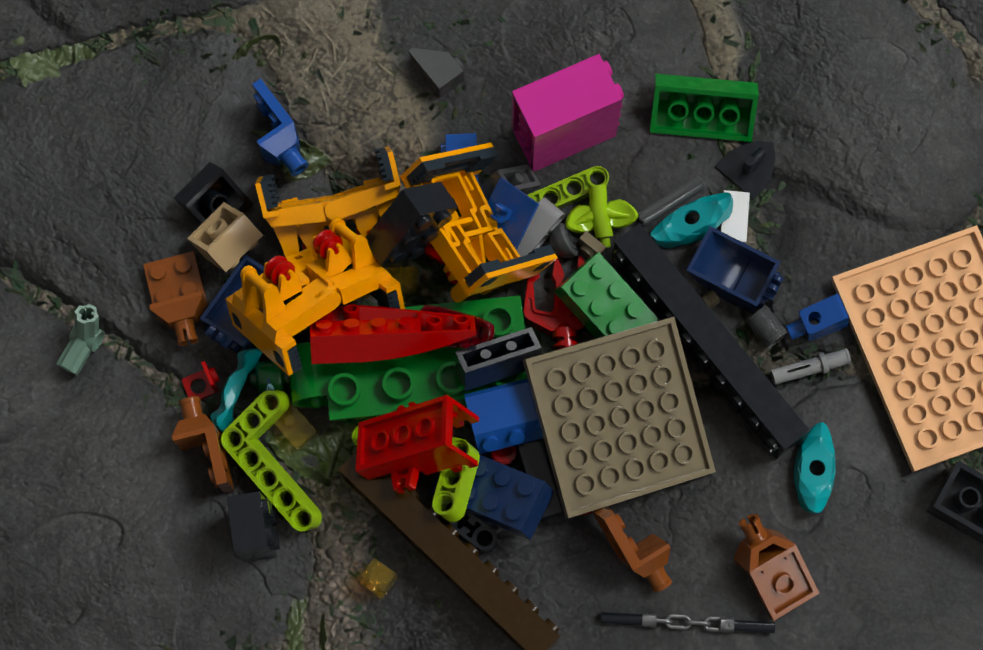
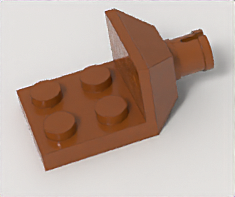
[143,251,208,346]
[172,396,235,494]
[591,507,672,592]
[733,514,820,621]

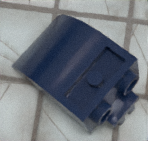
[686,226,784,314]
[200,255,264,353]

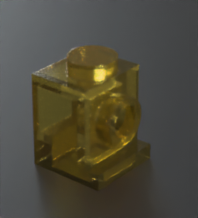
[360,558,398,599]

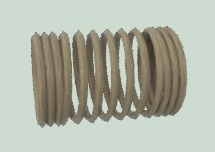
[701,290,720,309]

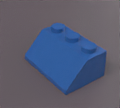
[464,379,543,455]

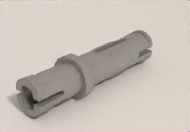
[770,348,851,385]

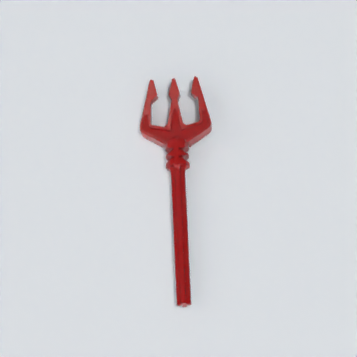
[522,256,591,516]

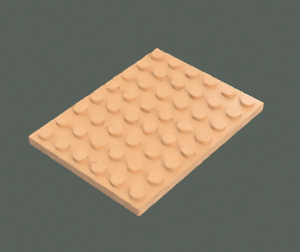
[831,225,983,473]

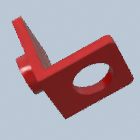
[182,361,220,400]

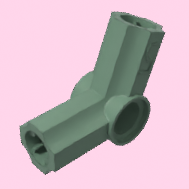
[56,304,105,376]

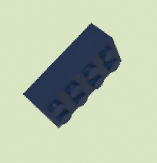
[429,450,554,540]

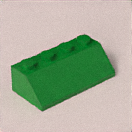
[650,73,759,142]

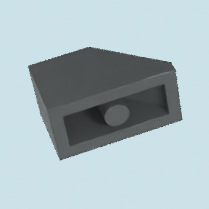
[408,48,465,98]
[480,164,541,202]

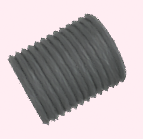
[746,306,788,349]

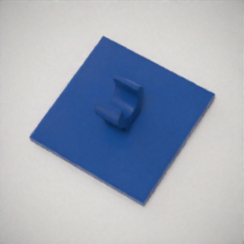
[488,177,539,250]

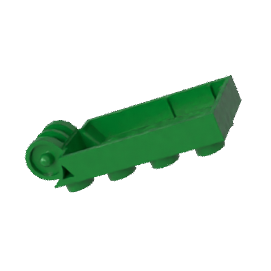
[289,295,527,425]

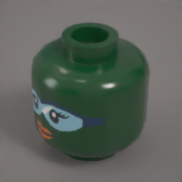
[250,360,290,394]

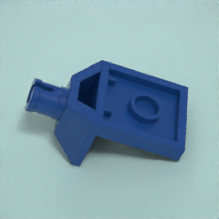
[252,79,309,176]

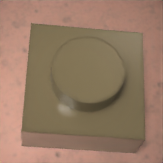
[578,231,606,258]

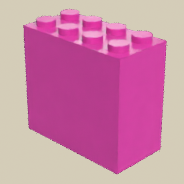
[511,54,624,172]

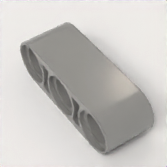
[517,197,565,257]

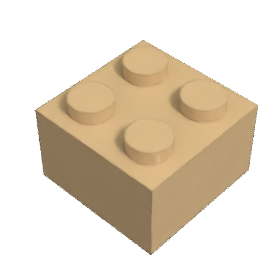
[187,202,263,272]

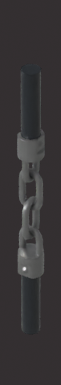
[601,612,775,633]

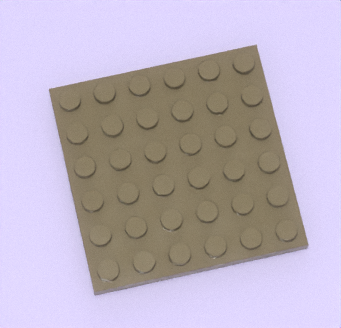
[523,317,716,518]

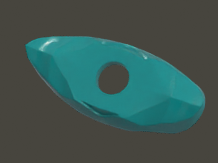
[651,192,733,249]
[211,349,263,433]
[794,422,836,514]

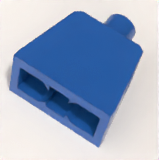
[786,294,849,341]

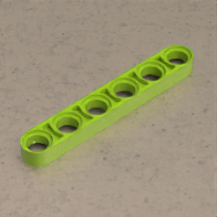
[527,166,609,209]

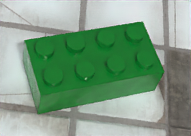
[553,252,659,339]

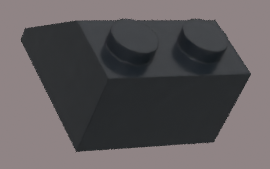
[174,162,253,225]

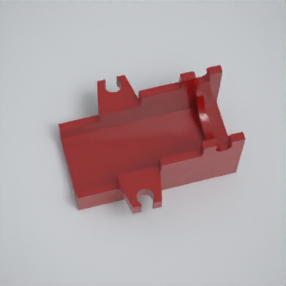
[355,395,479,494]

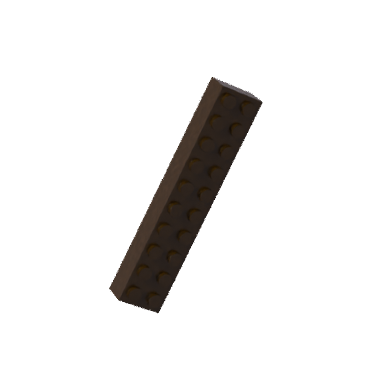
[338,451,560,650]

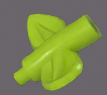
[565,184,638,248]

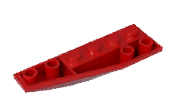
[310,304,476,364]

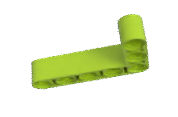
[221,390,322,532]
[352,426,480,522]

